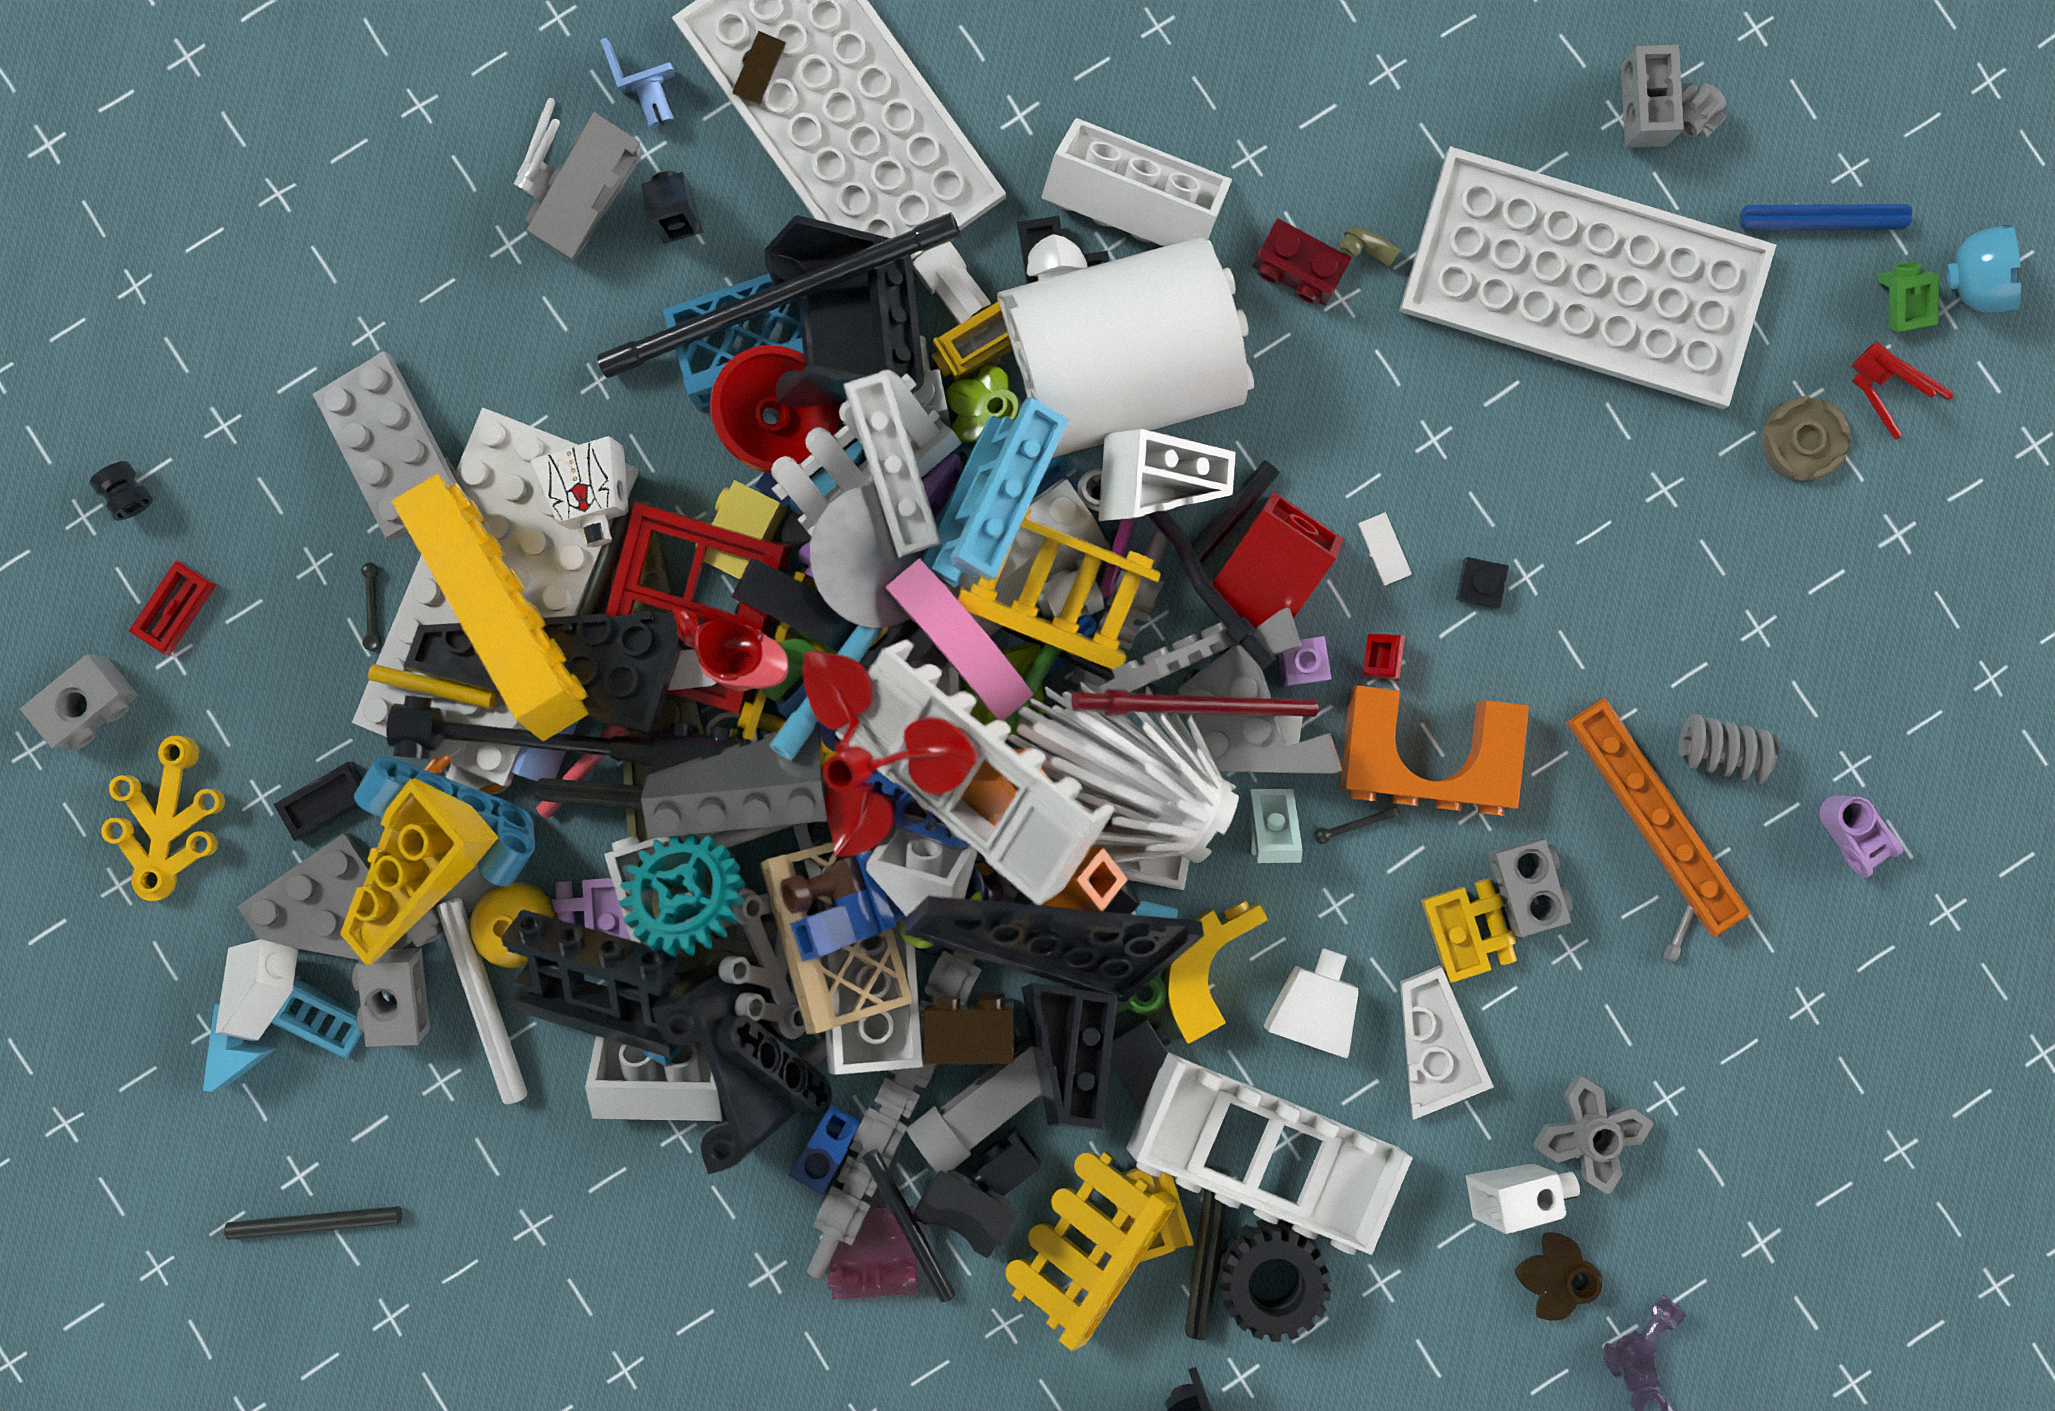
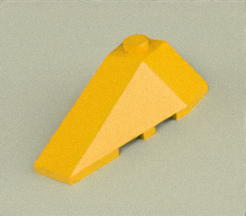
[340,778,498,966]

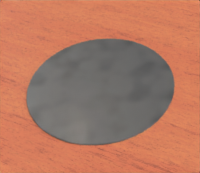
[810,485,926,628]

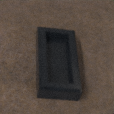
[273,762,363,841]

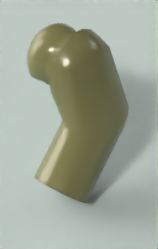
[1339,226,1401,267]

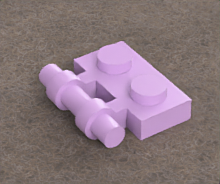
[552,876,630,940]

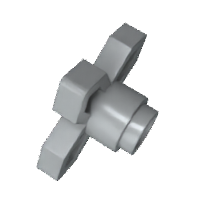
[1533,1075,1654,1194]

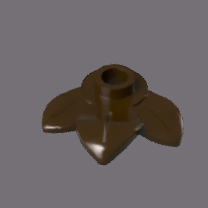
[1515,1232,1603,1321]

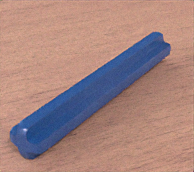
[1740,204,1912,230]

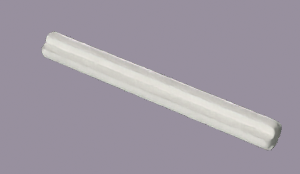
[437,898,527,1104]

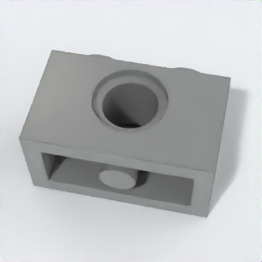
[20,654,139,750]
[352,948,430,1047]

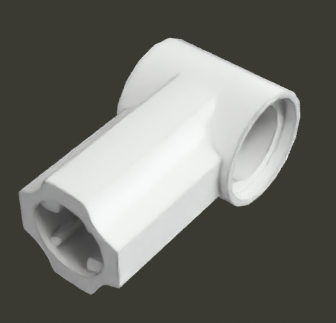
[912,242,992,324]

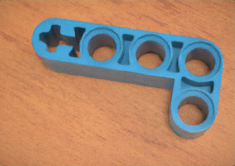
[354,756,535,887]

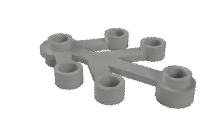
[719,889,822,1039]

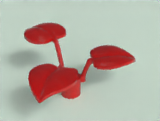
[803,651,977,857]

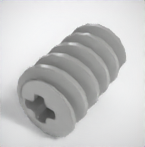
[1678,714,1780,784]

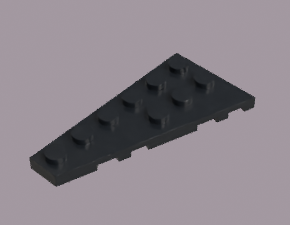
[404,608,692,736]
[904,895,1204,1003]

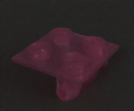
[828,1205,919,1300]

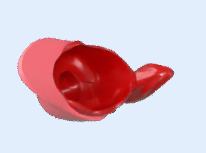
[673,607,789,692]

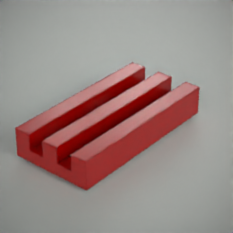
[128,560,217,655]

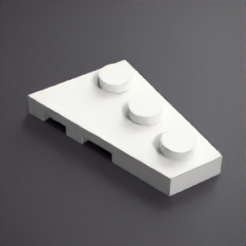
[1400,965,1493,1120]

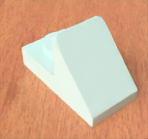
[1250,789,1303,863]

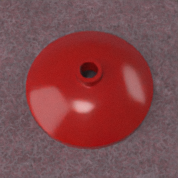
[710,345,840,474]

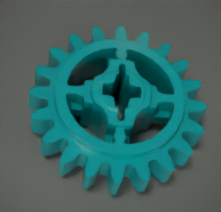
[619,834,745,957]

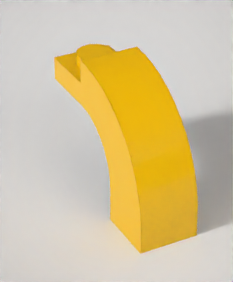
[1166,900,1268,1044]

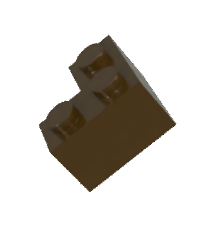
[924,992,1014,1064]

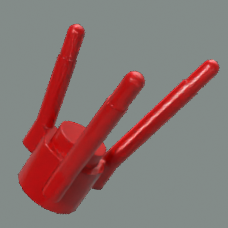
[1851,341,1954,439]

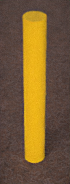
[368,664,497,709]

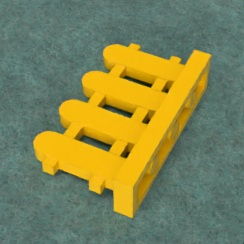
[1006,1151,1179,1351]

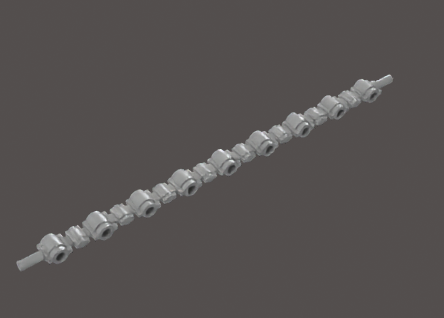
[806,532,1169,1279]

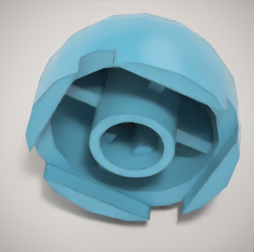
[1947,225,2021,312]

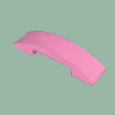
[885,558,1034,721]

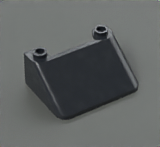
[764,215,924,408]

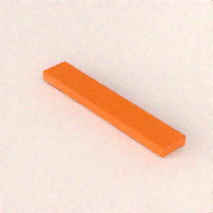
[1566,698,1751,937]

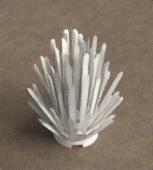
[1006,682,1239,863]

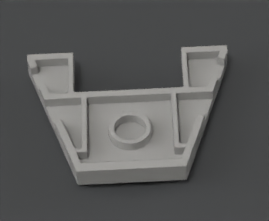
[1178,608,1342,774]

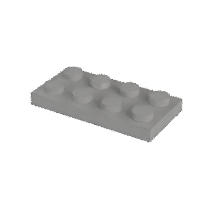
[312,351,457,541]

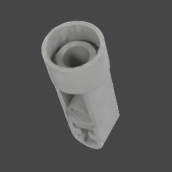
[906,1038,1042,1173]

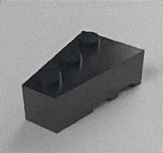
[1021,983,1118,1131]

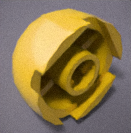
[469,882,557,968]

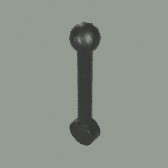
[361,562,382,651]
[1314,806,1401,844]

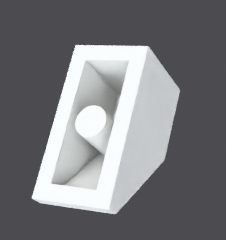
[215,939,298,1041]

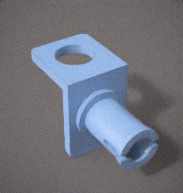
[601,37,676,128]

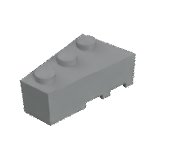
[525,112,641,265]

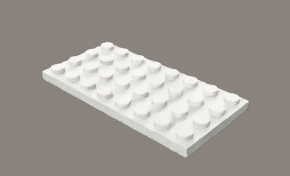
[672,0,1006,261]
[1399,146,1776,409]
[352,407,639,787]

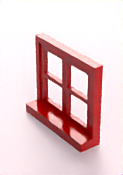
[605,502,793,714]

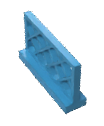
[663,274,803,410]

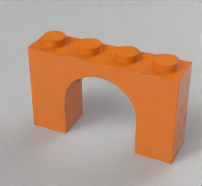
[1339,686,1529,816]
[960,749,1128,912]

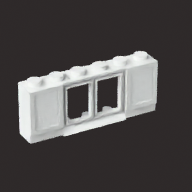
[835,640,1115,906]
[1126,1053,1412,1255]

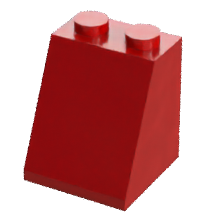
[1212,491,1344,628]

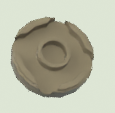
[1762,396,1850,481]

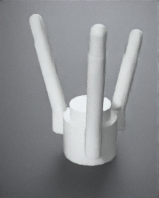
[513,98,560,202]

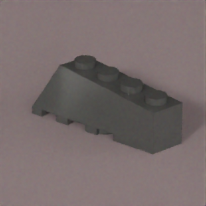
[641,720,829,839]

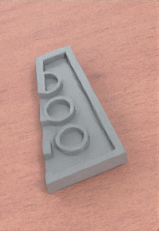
[1099,622,1235,693]

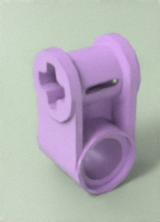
[1819,795,1903,878]

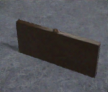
[732,31,786,105]

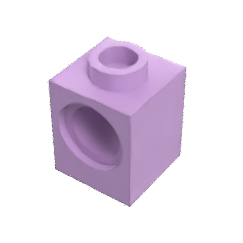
[1277,636,1331,688]

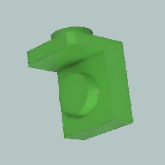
[1878,262,1939,332]

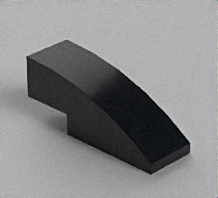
[731,558,858,654]

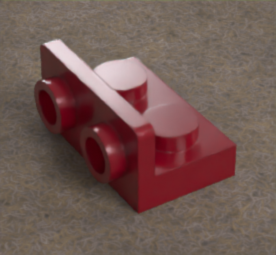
[1252,218,1352,306]

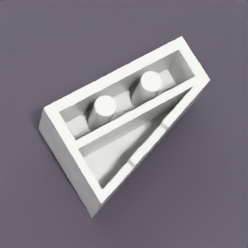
[1098,429,1235,521]

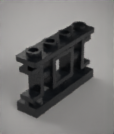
[501,910,681,1058]

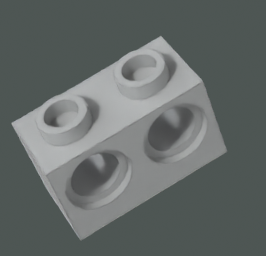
[1620,44,1684,148]
[1486,838,1573,938]

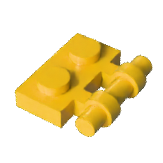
[1421,878,1517,983]

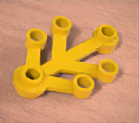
[101,736,225,901]

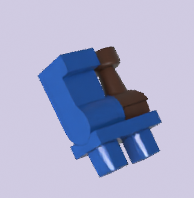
[780,850,906,962]

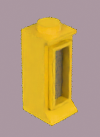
[931,285,1021,382]

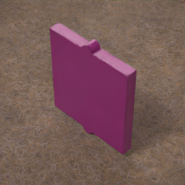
[1101,518,1134,598]

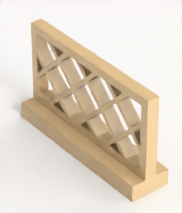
[760,842,913,1034]

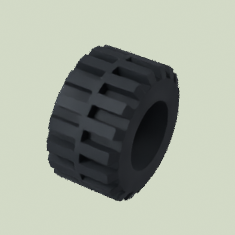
[1217,1220,1331,1342]

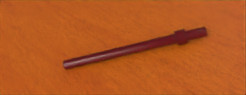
[1071,689,1319,717]

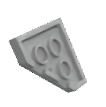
[237,833,413,960]

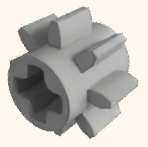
[1681,83,1727,138]

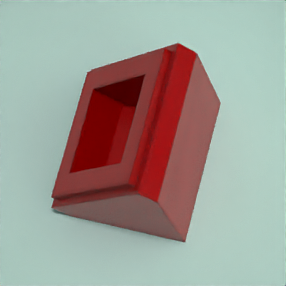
[1362,634,1405,681]

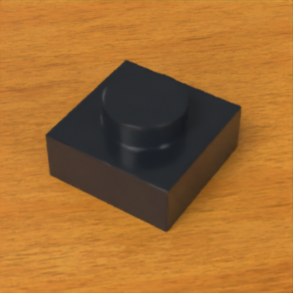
[1455,557,1509,609]

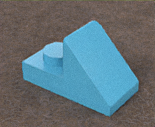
[203,1002,275,1092]

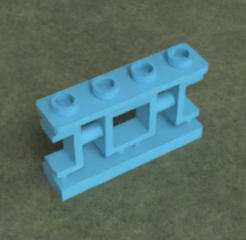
[921,397,1069,587]

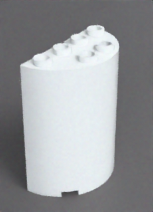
[997,237,1254,458]

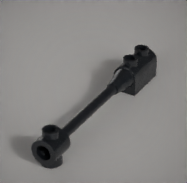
[386,695,746,774]

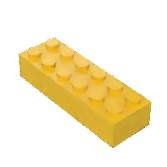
[391,473,589,741]

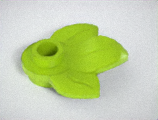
[945,364,1021,443]

